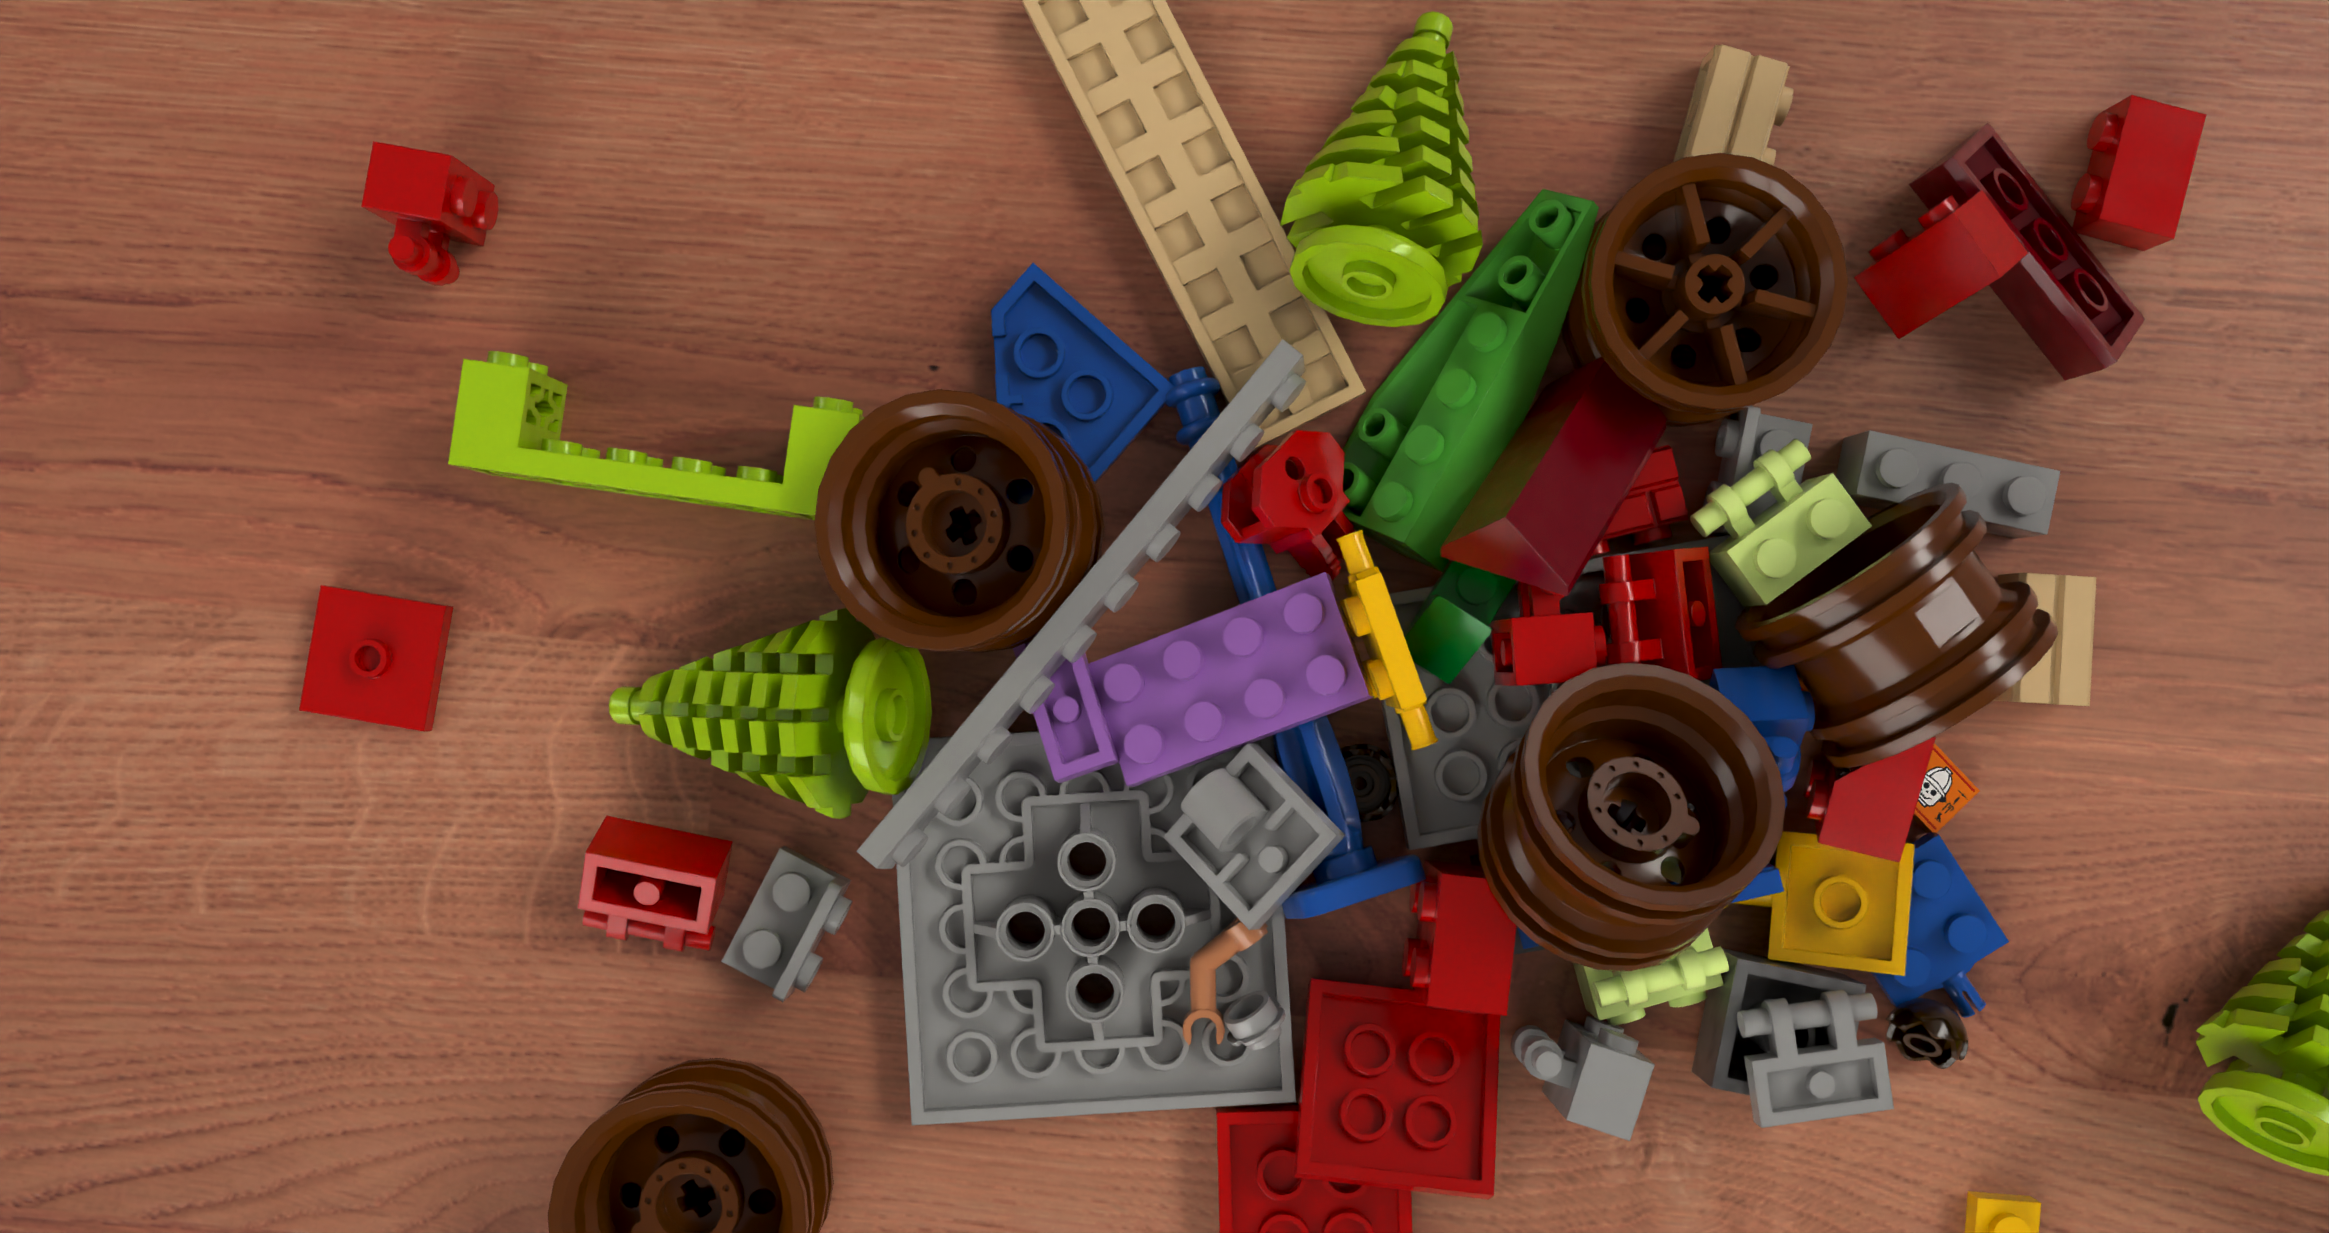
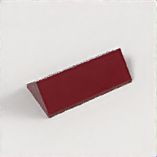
[1909,123,2145,381]
[1441,357,1667,596]

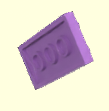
[1088,572,1374,787]

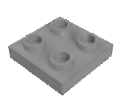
[1163,742,1346,930]

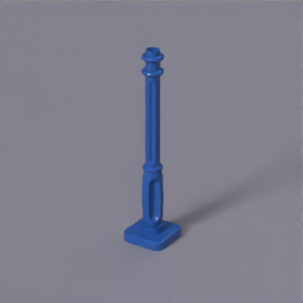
[1165,366,1426,919]

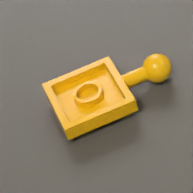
[1724,831,1915,976]

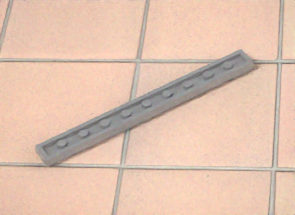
[856,339,1306,869]

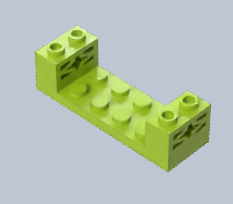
[448,351,865,520]

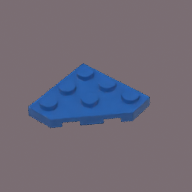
[991,263,1174,504]

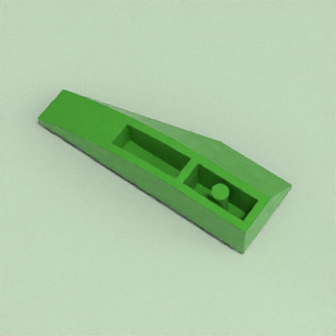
[1342,189,1599,572]

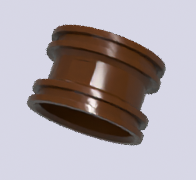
[1561,153,1848,428]
[814,389,1104,652]
[1734,483,2058,768]
[1477,663,1786,971]
[548,1058,834,1233]

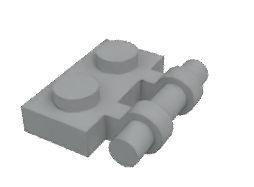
[1737,990,1894,1128]

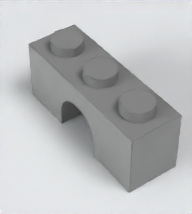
[1836,430,2060,539]

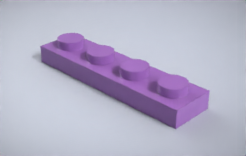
[1009,545,1119,783]

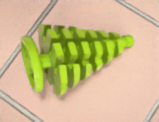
[1280,11,1483,327]
[608,608,932,819]
[2196,910,2329,1176]

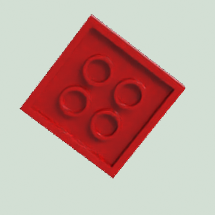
[1294,978,1501,1200]
[1216,1105,1413,1233]

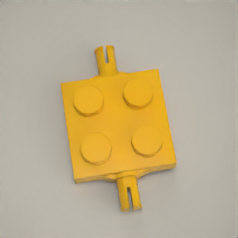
[1336,530,1438,750]

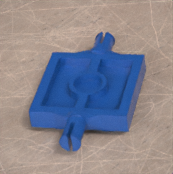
[1871,832,2009,1018]

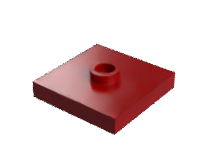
[299,585,454,732]

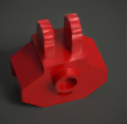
[1221,430,1356,581]

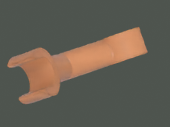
[1183,917,1268,1045]

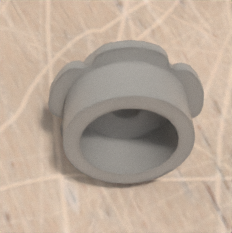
[1223,991,1285,1051]

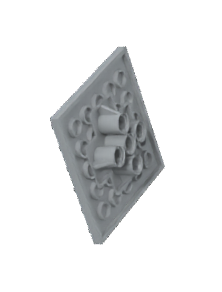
[892,731,1296,1125]

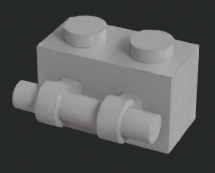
[1511,1016,1655,1141]

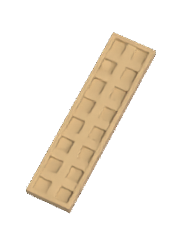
[1021,0,1366,451]

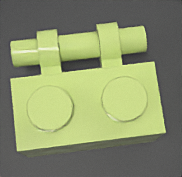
[1690,439,1872,606]
[1573,928,1729,1025]

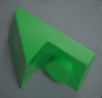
[1404,560,1517,685]

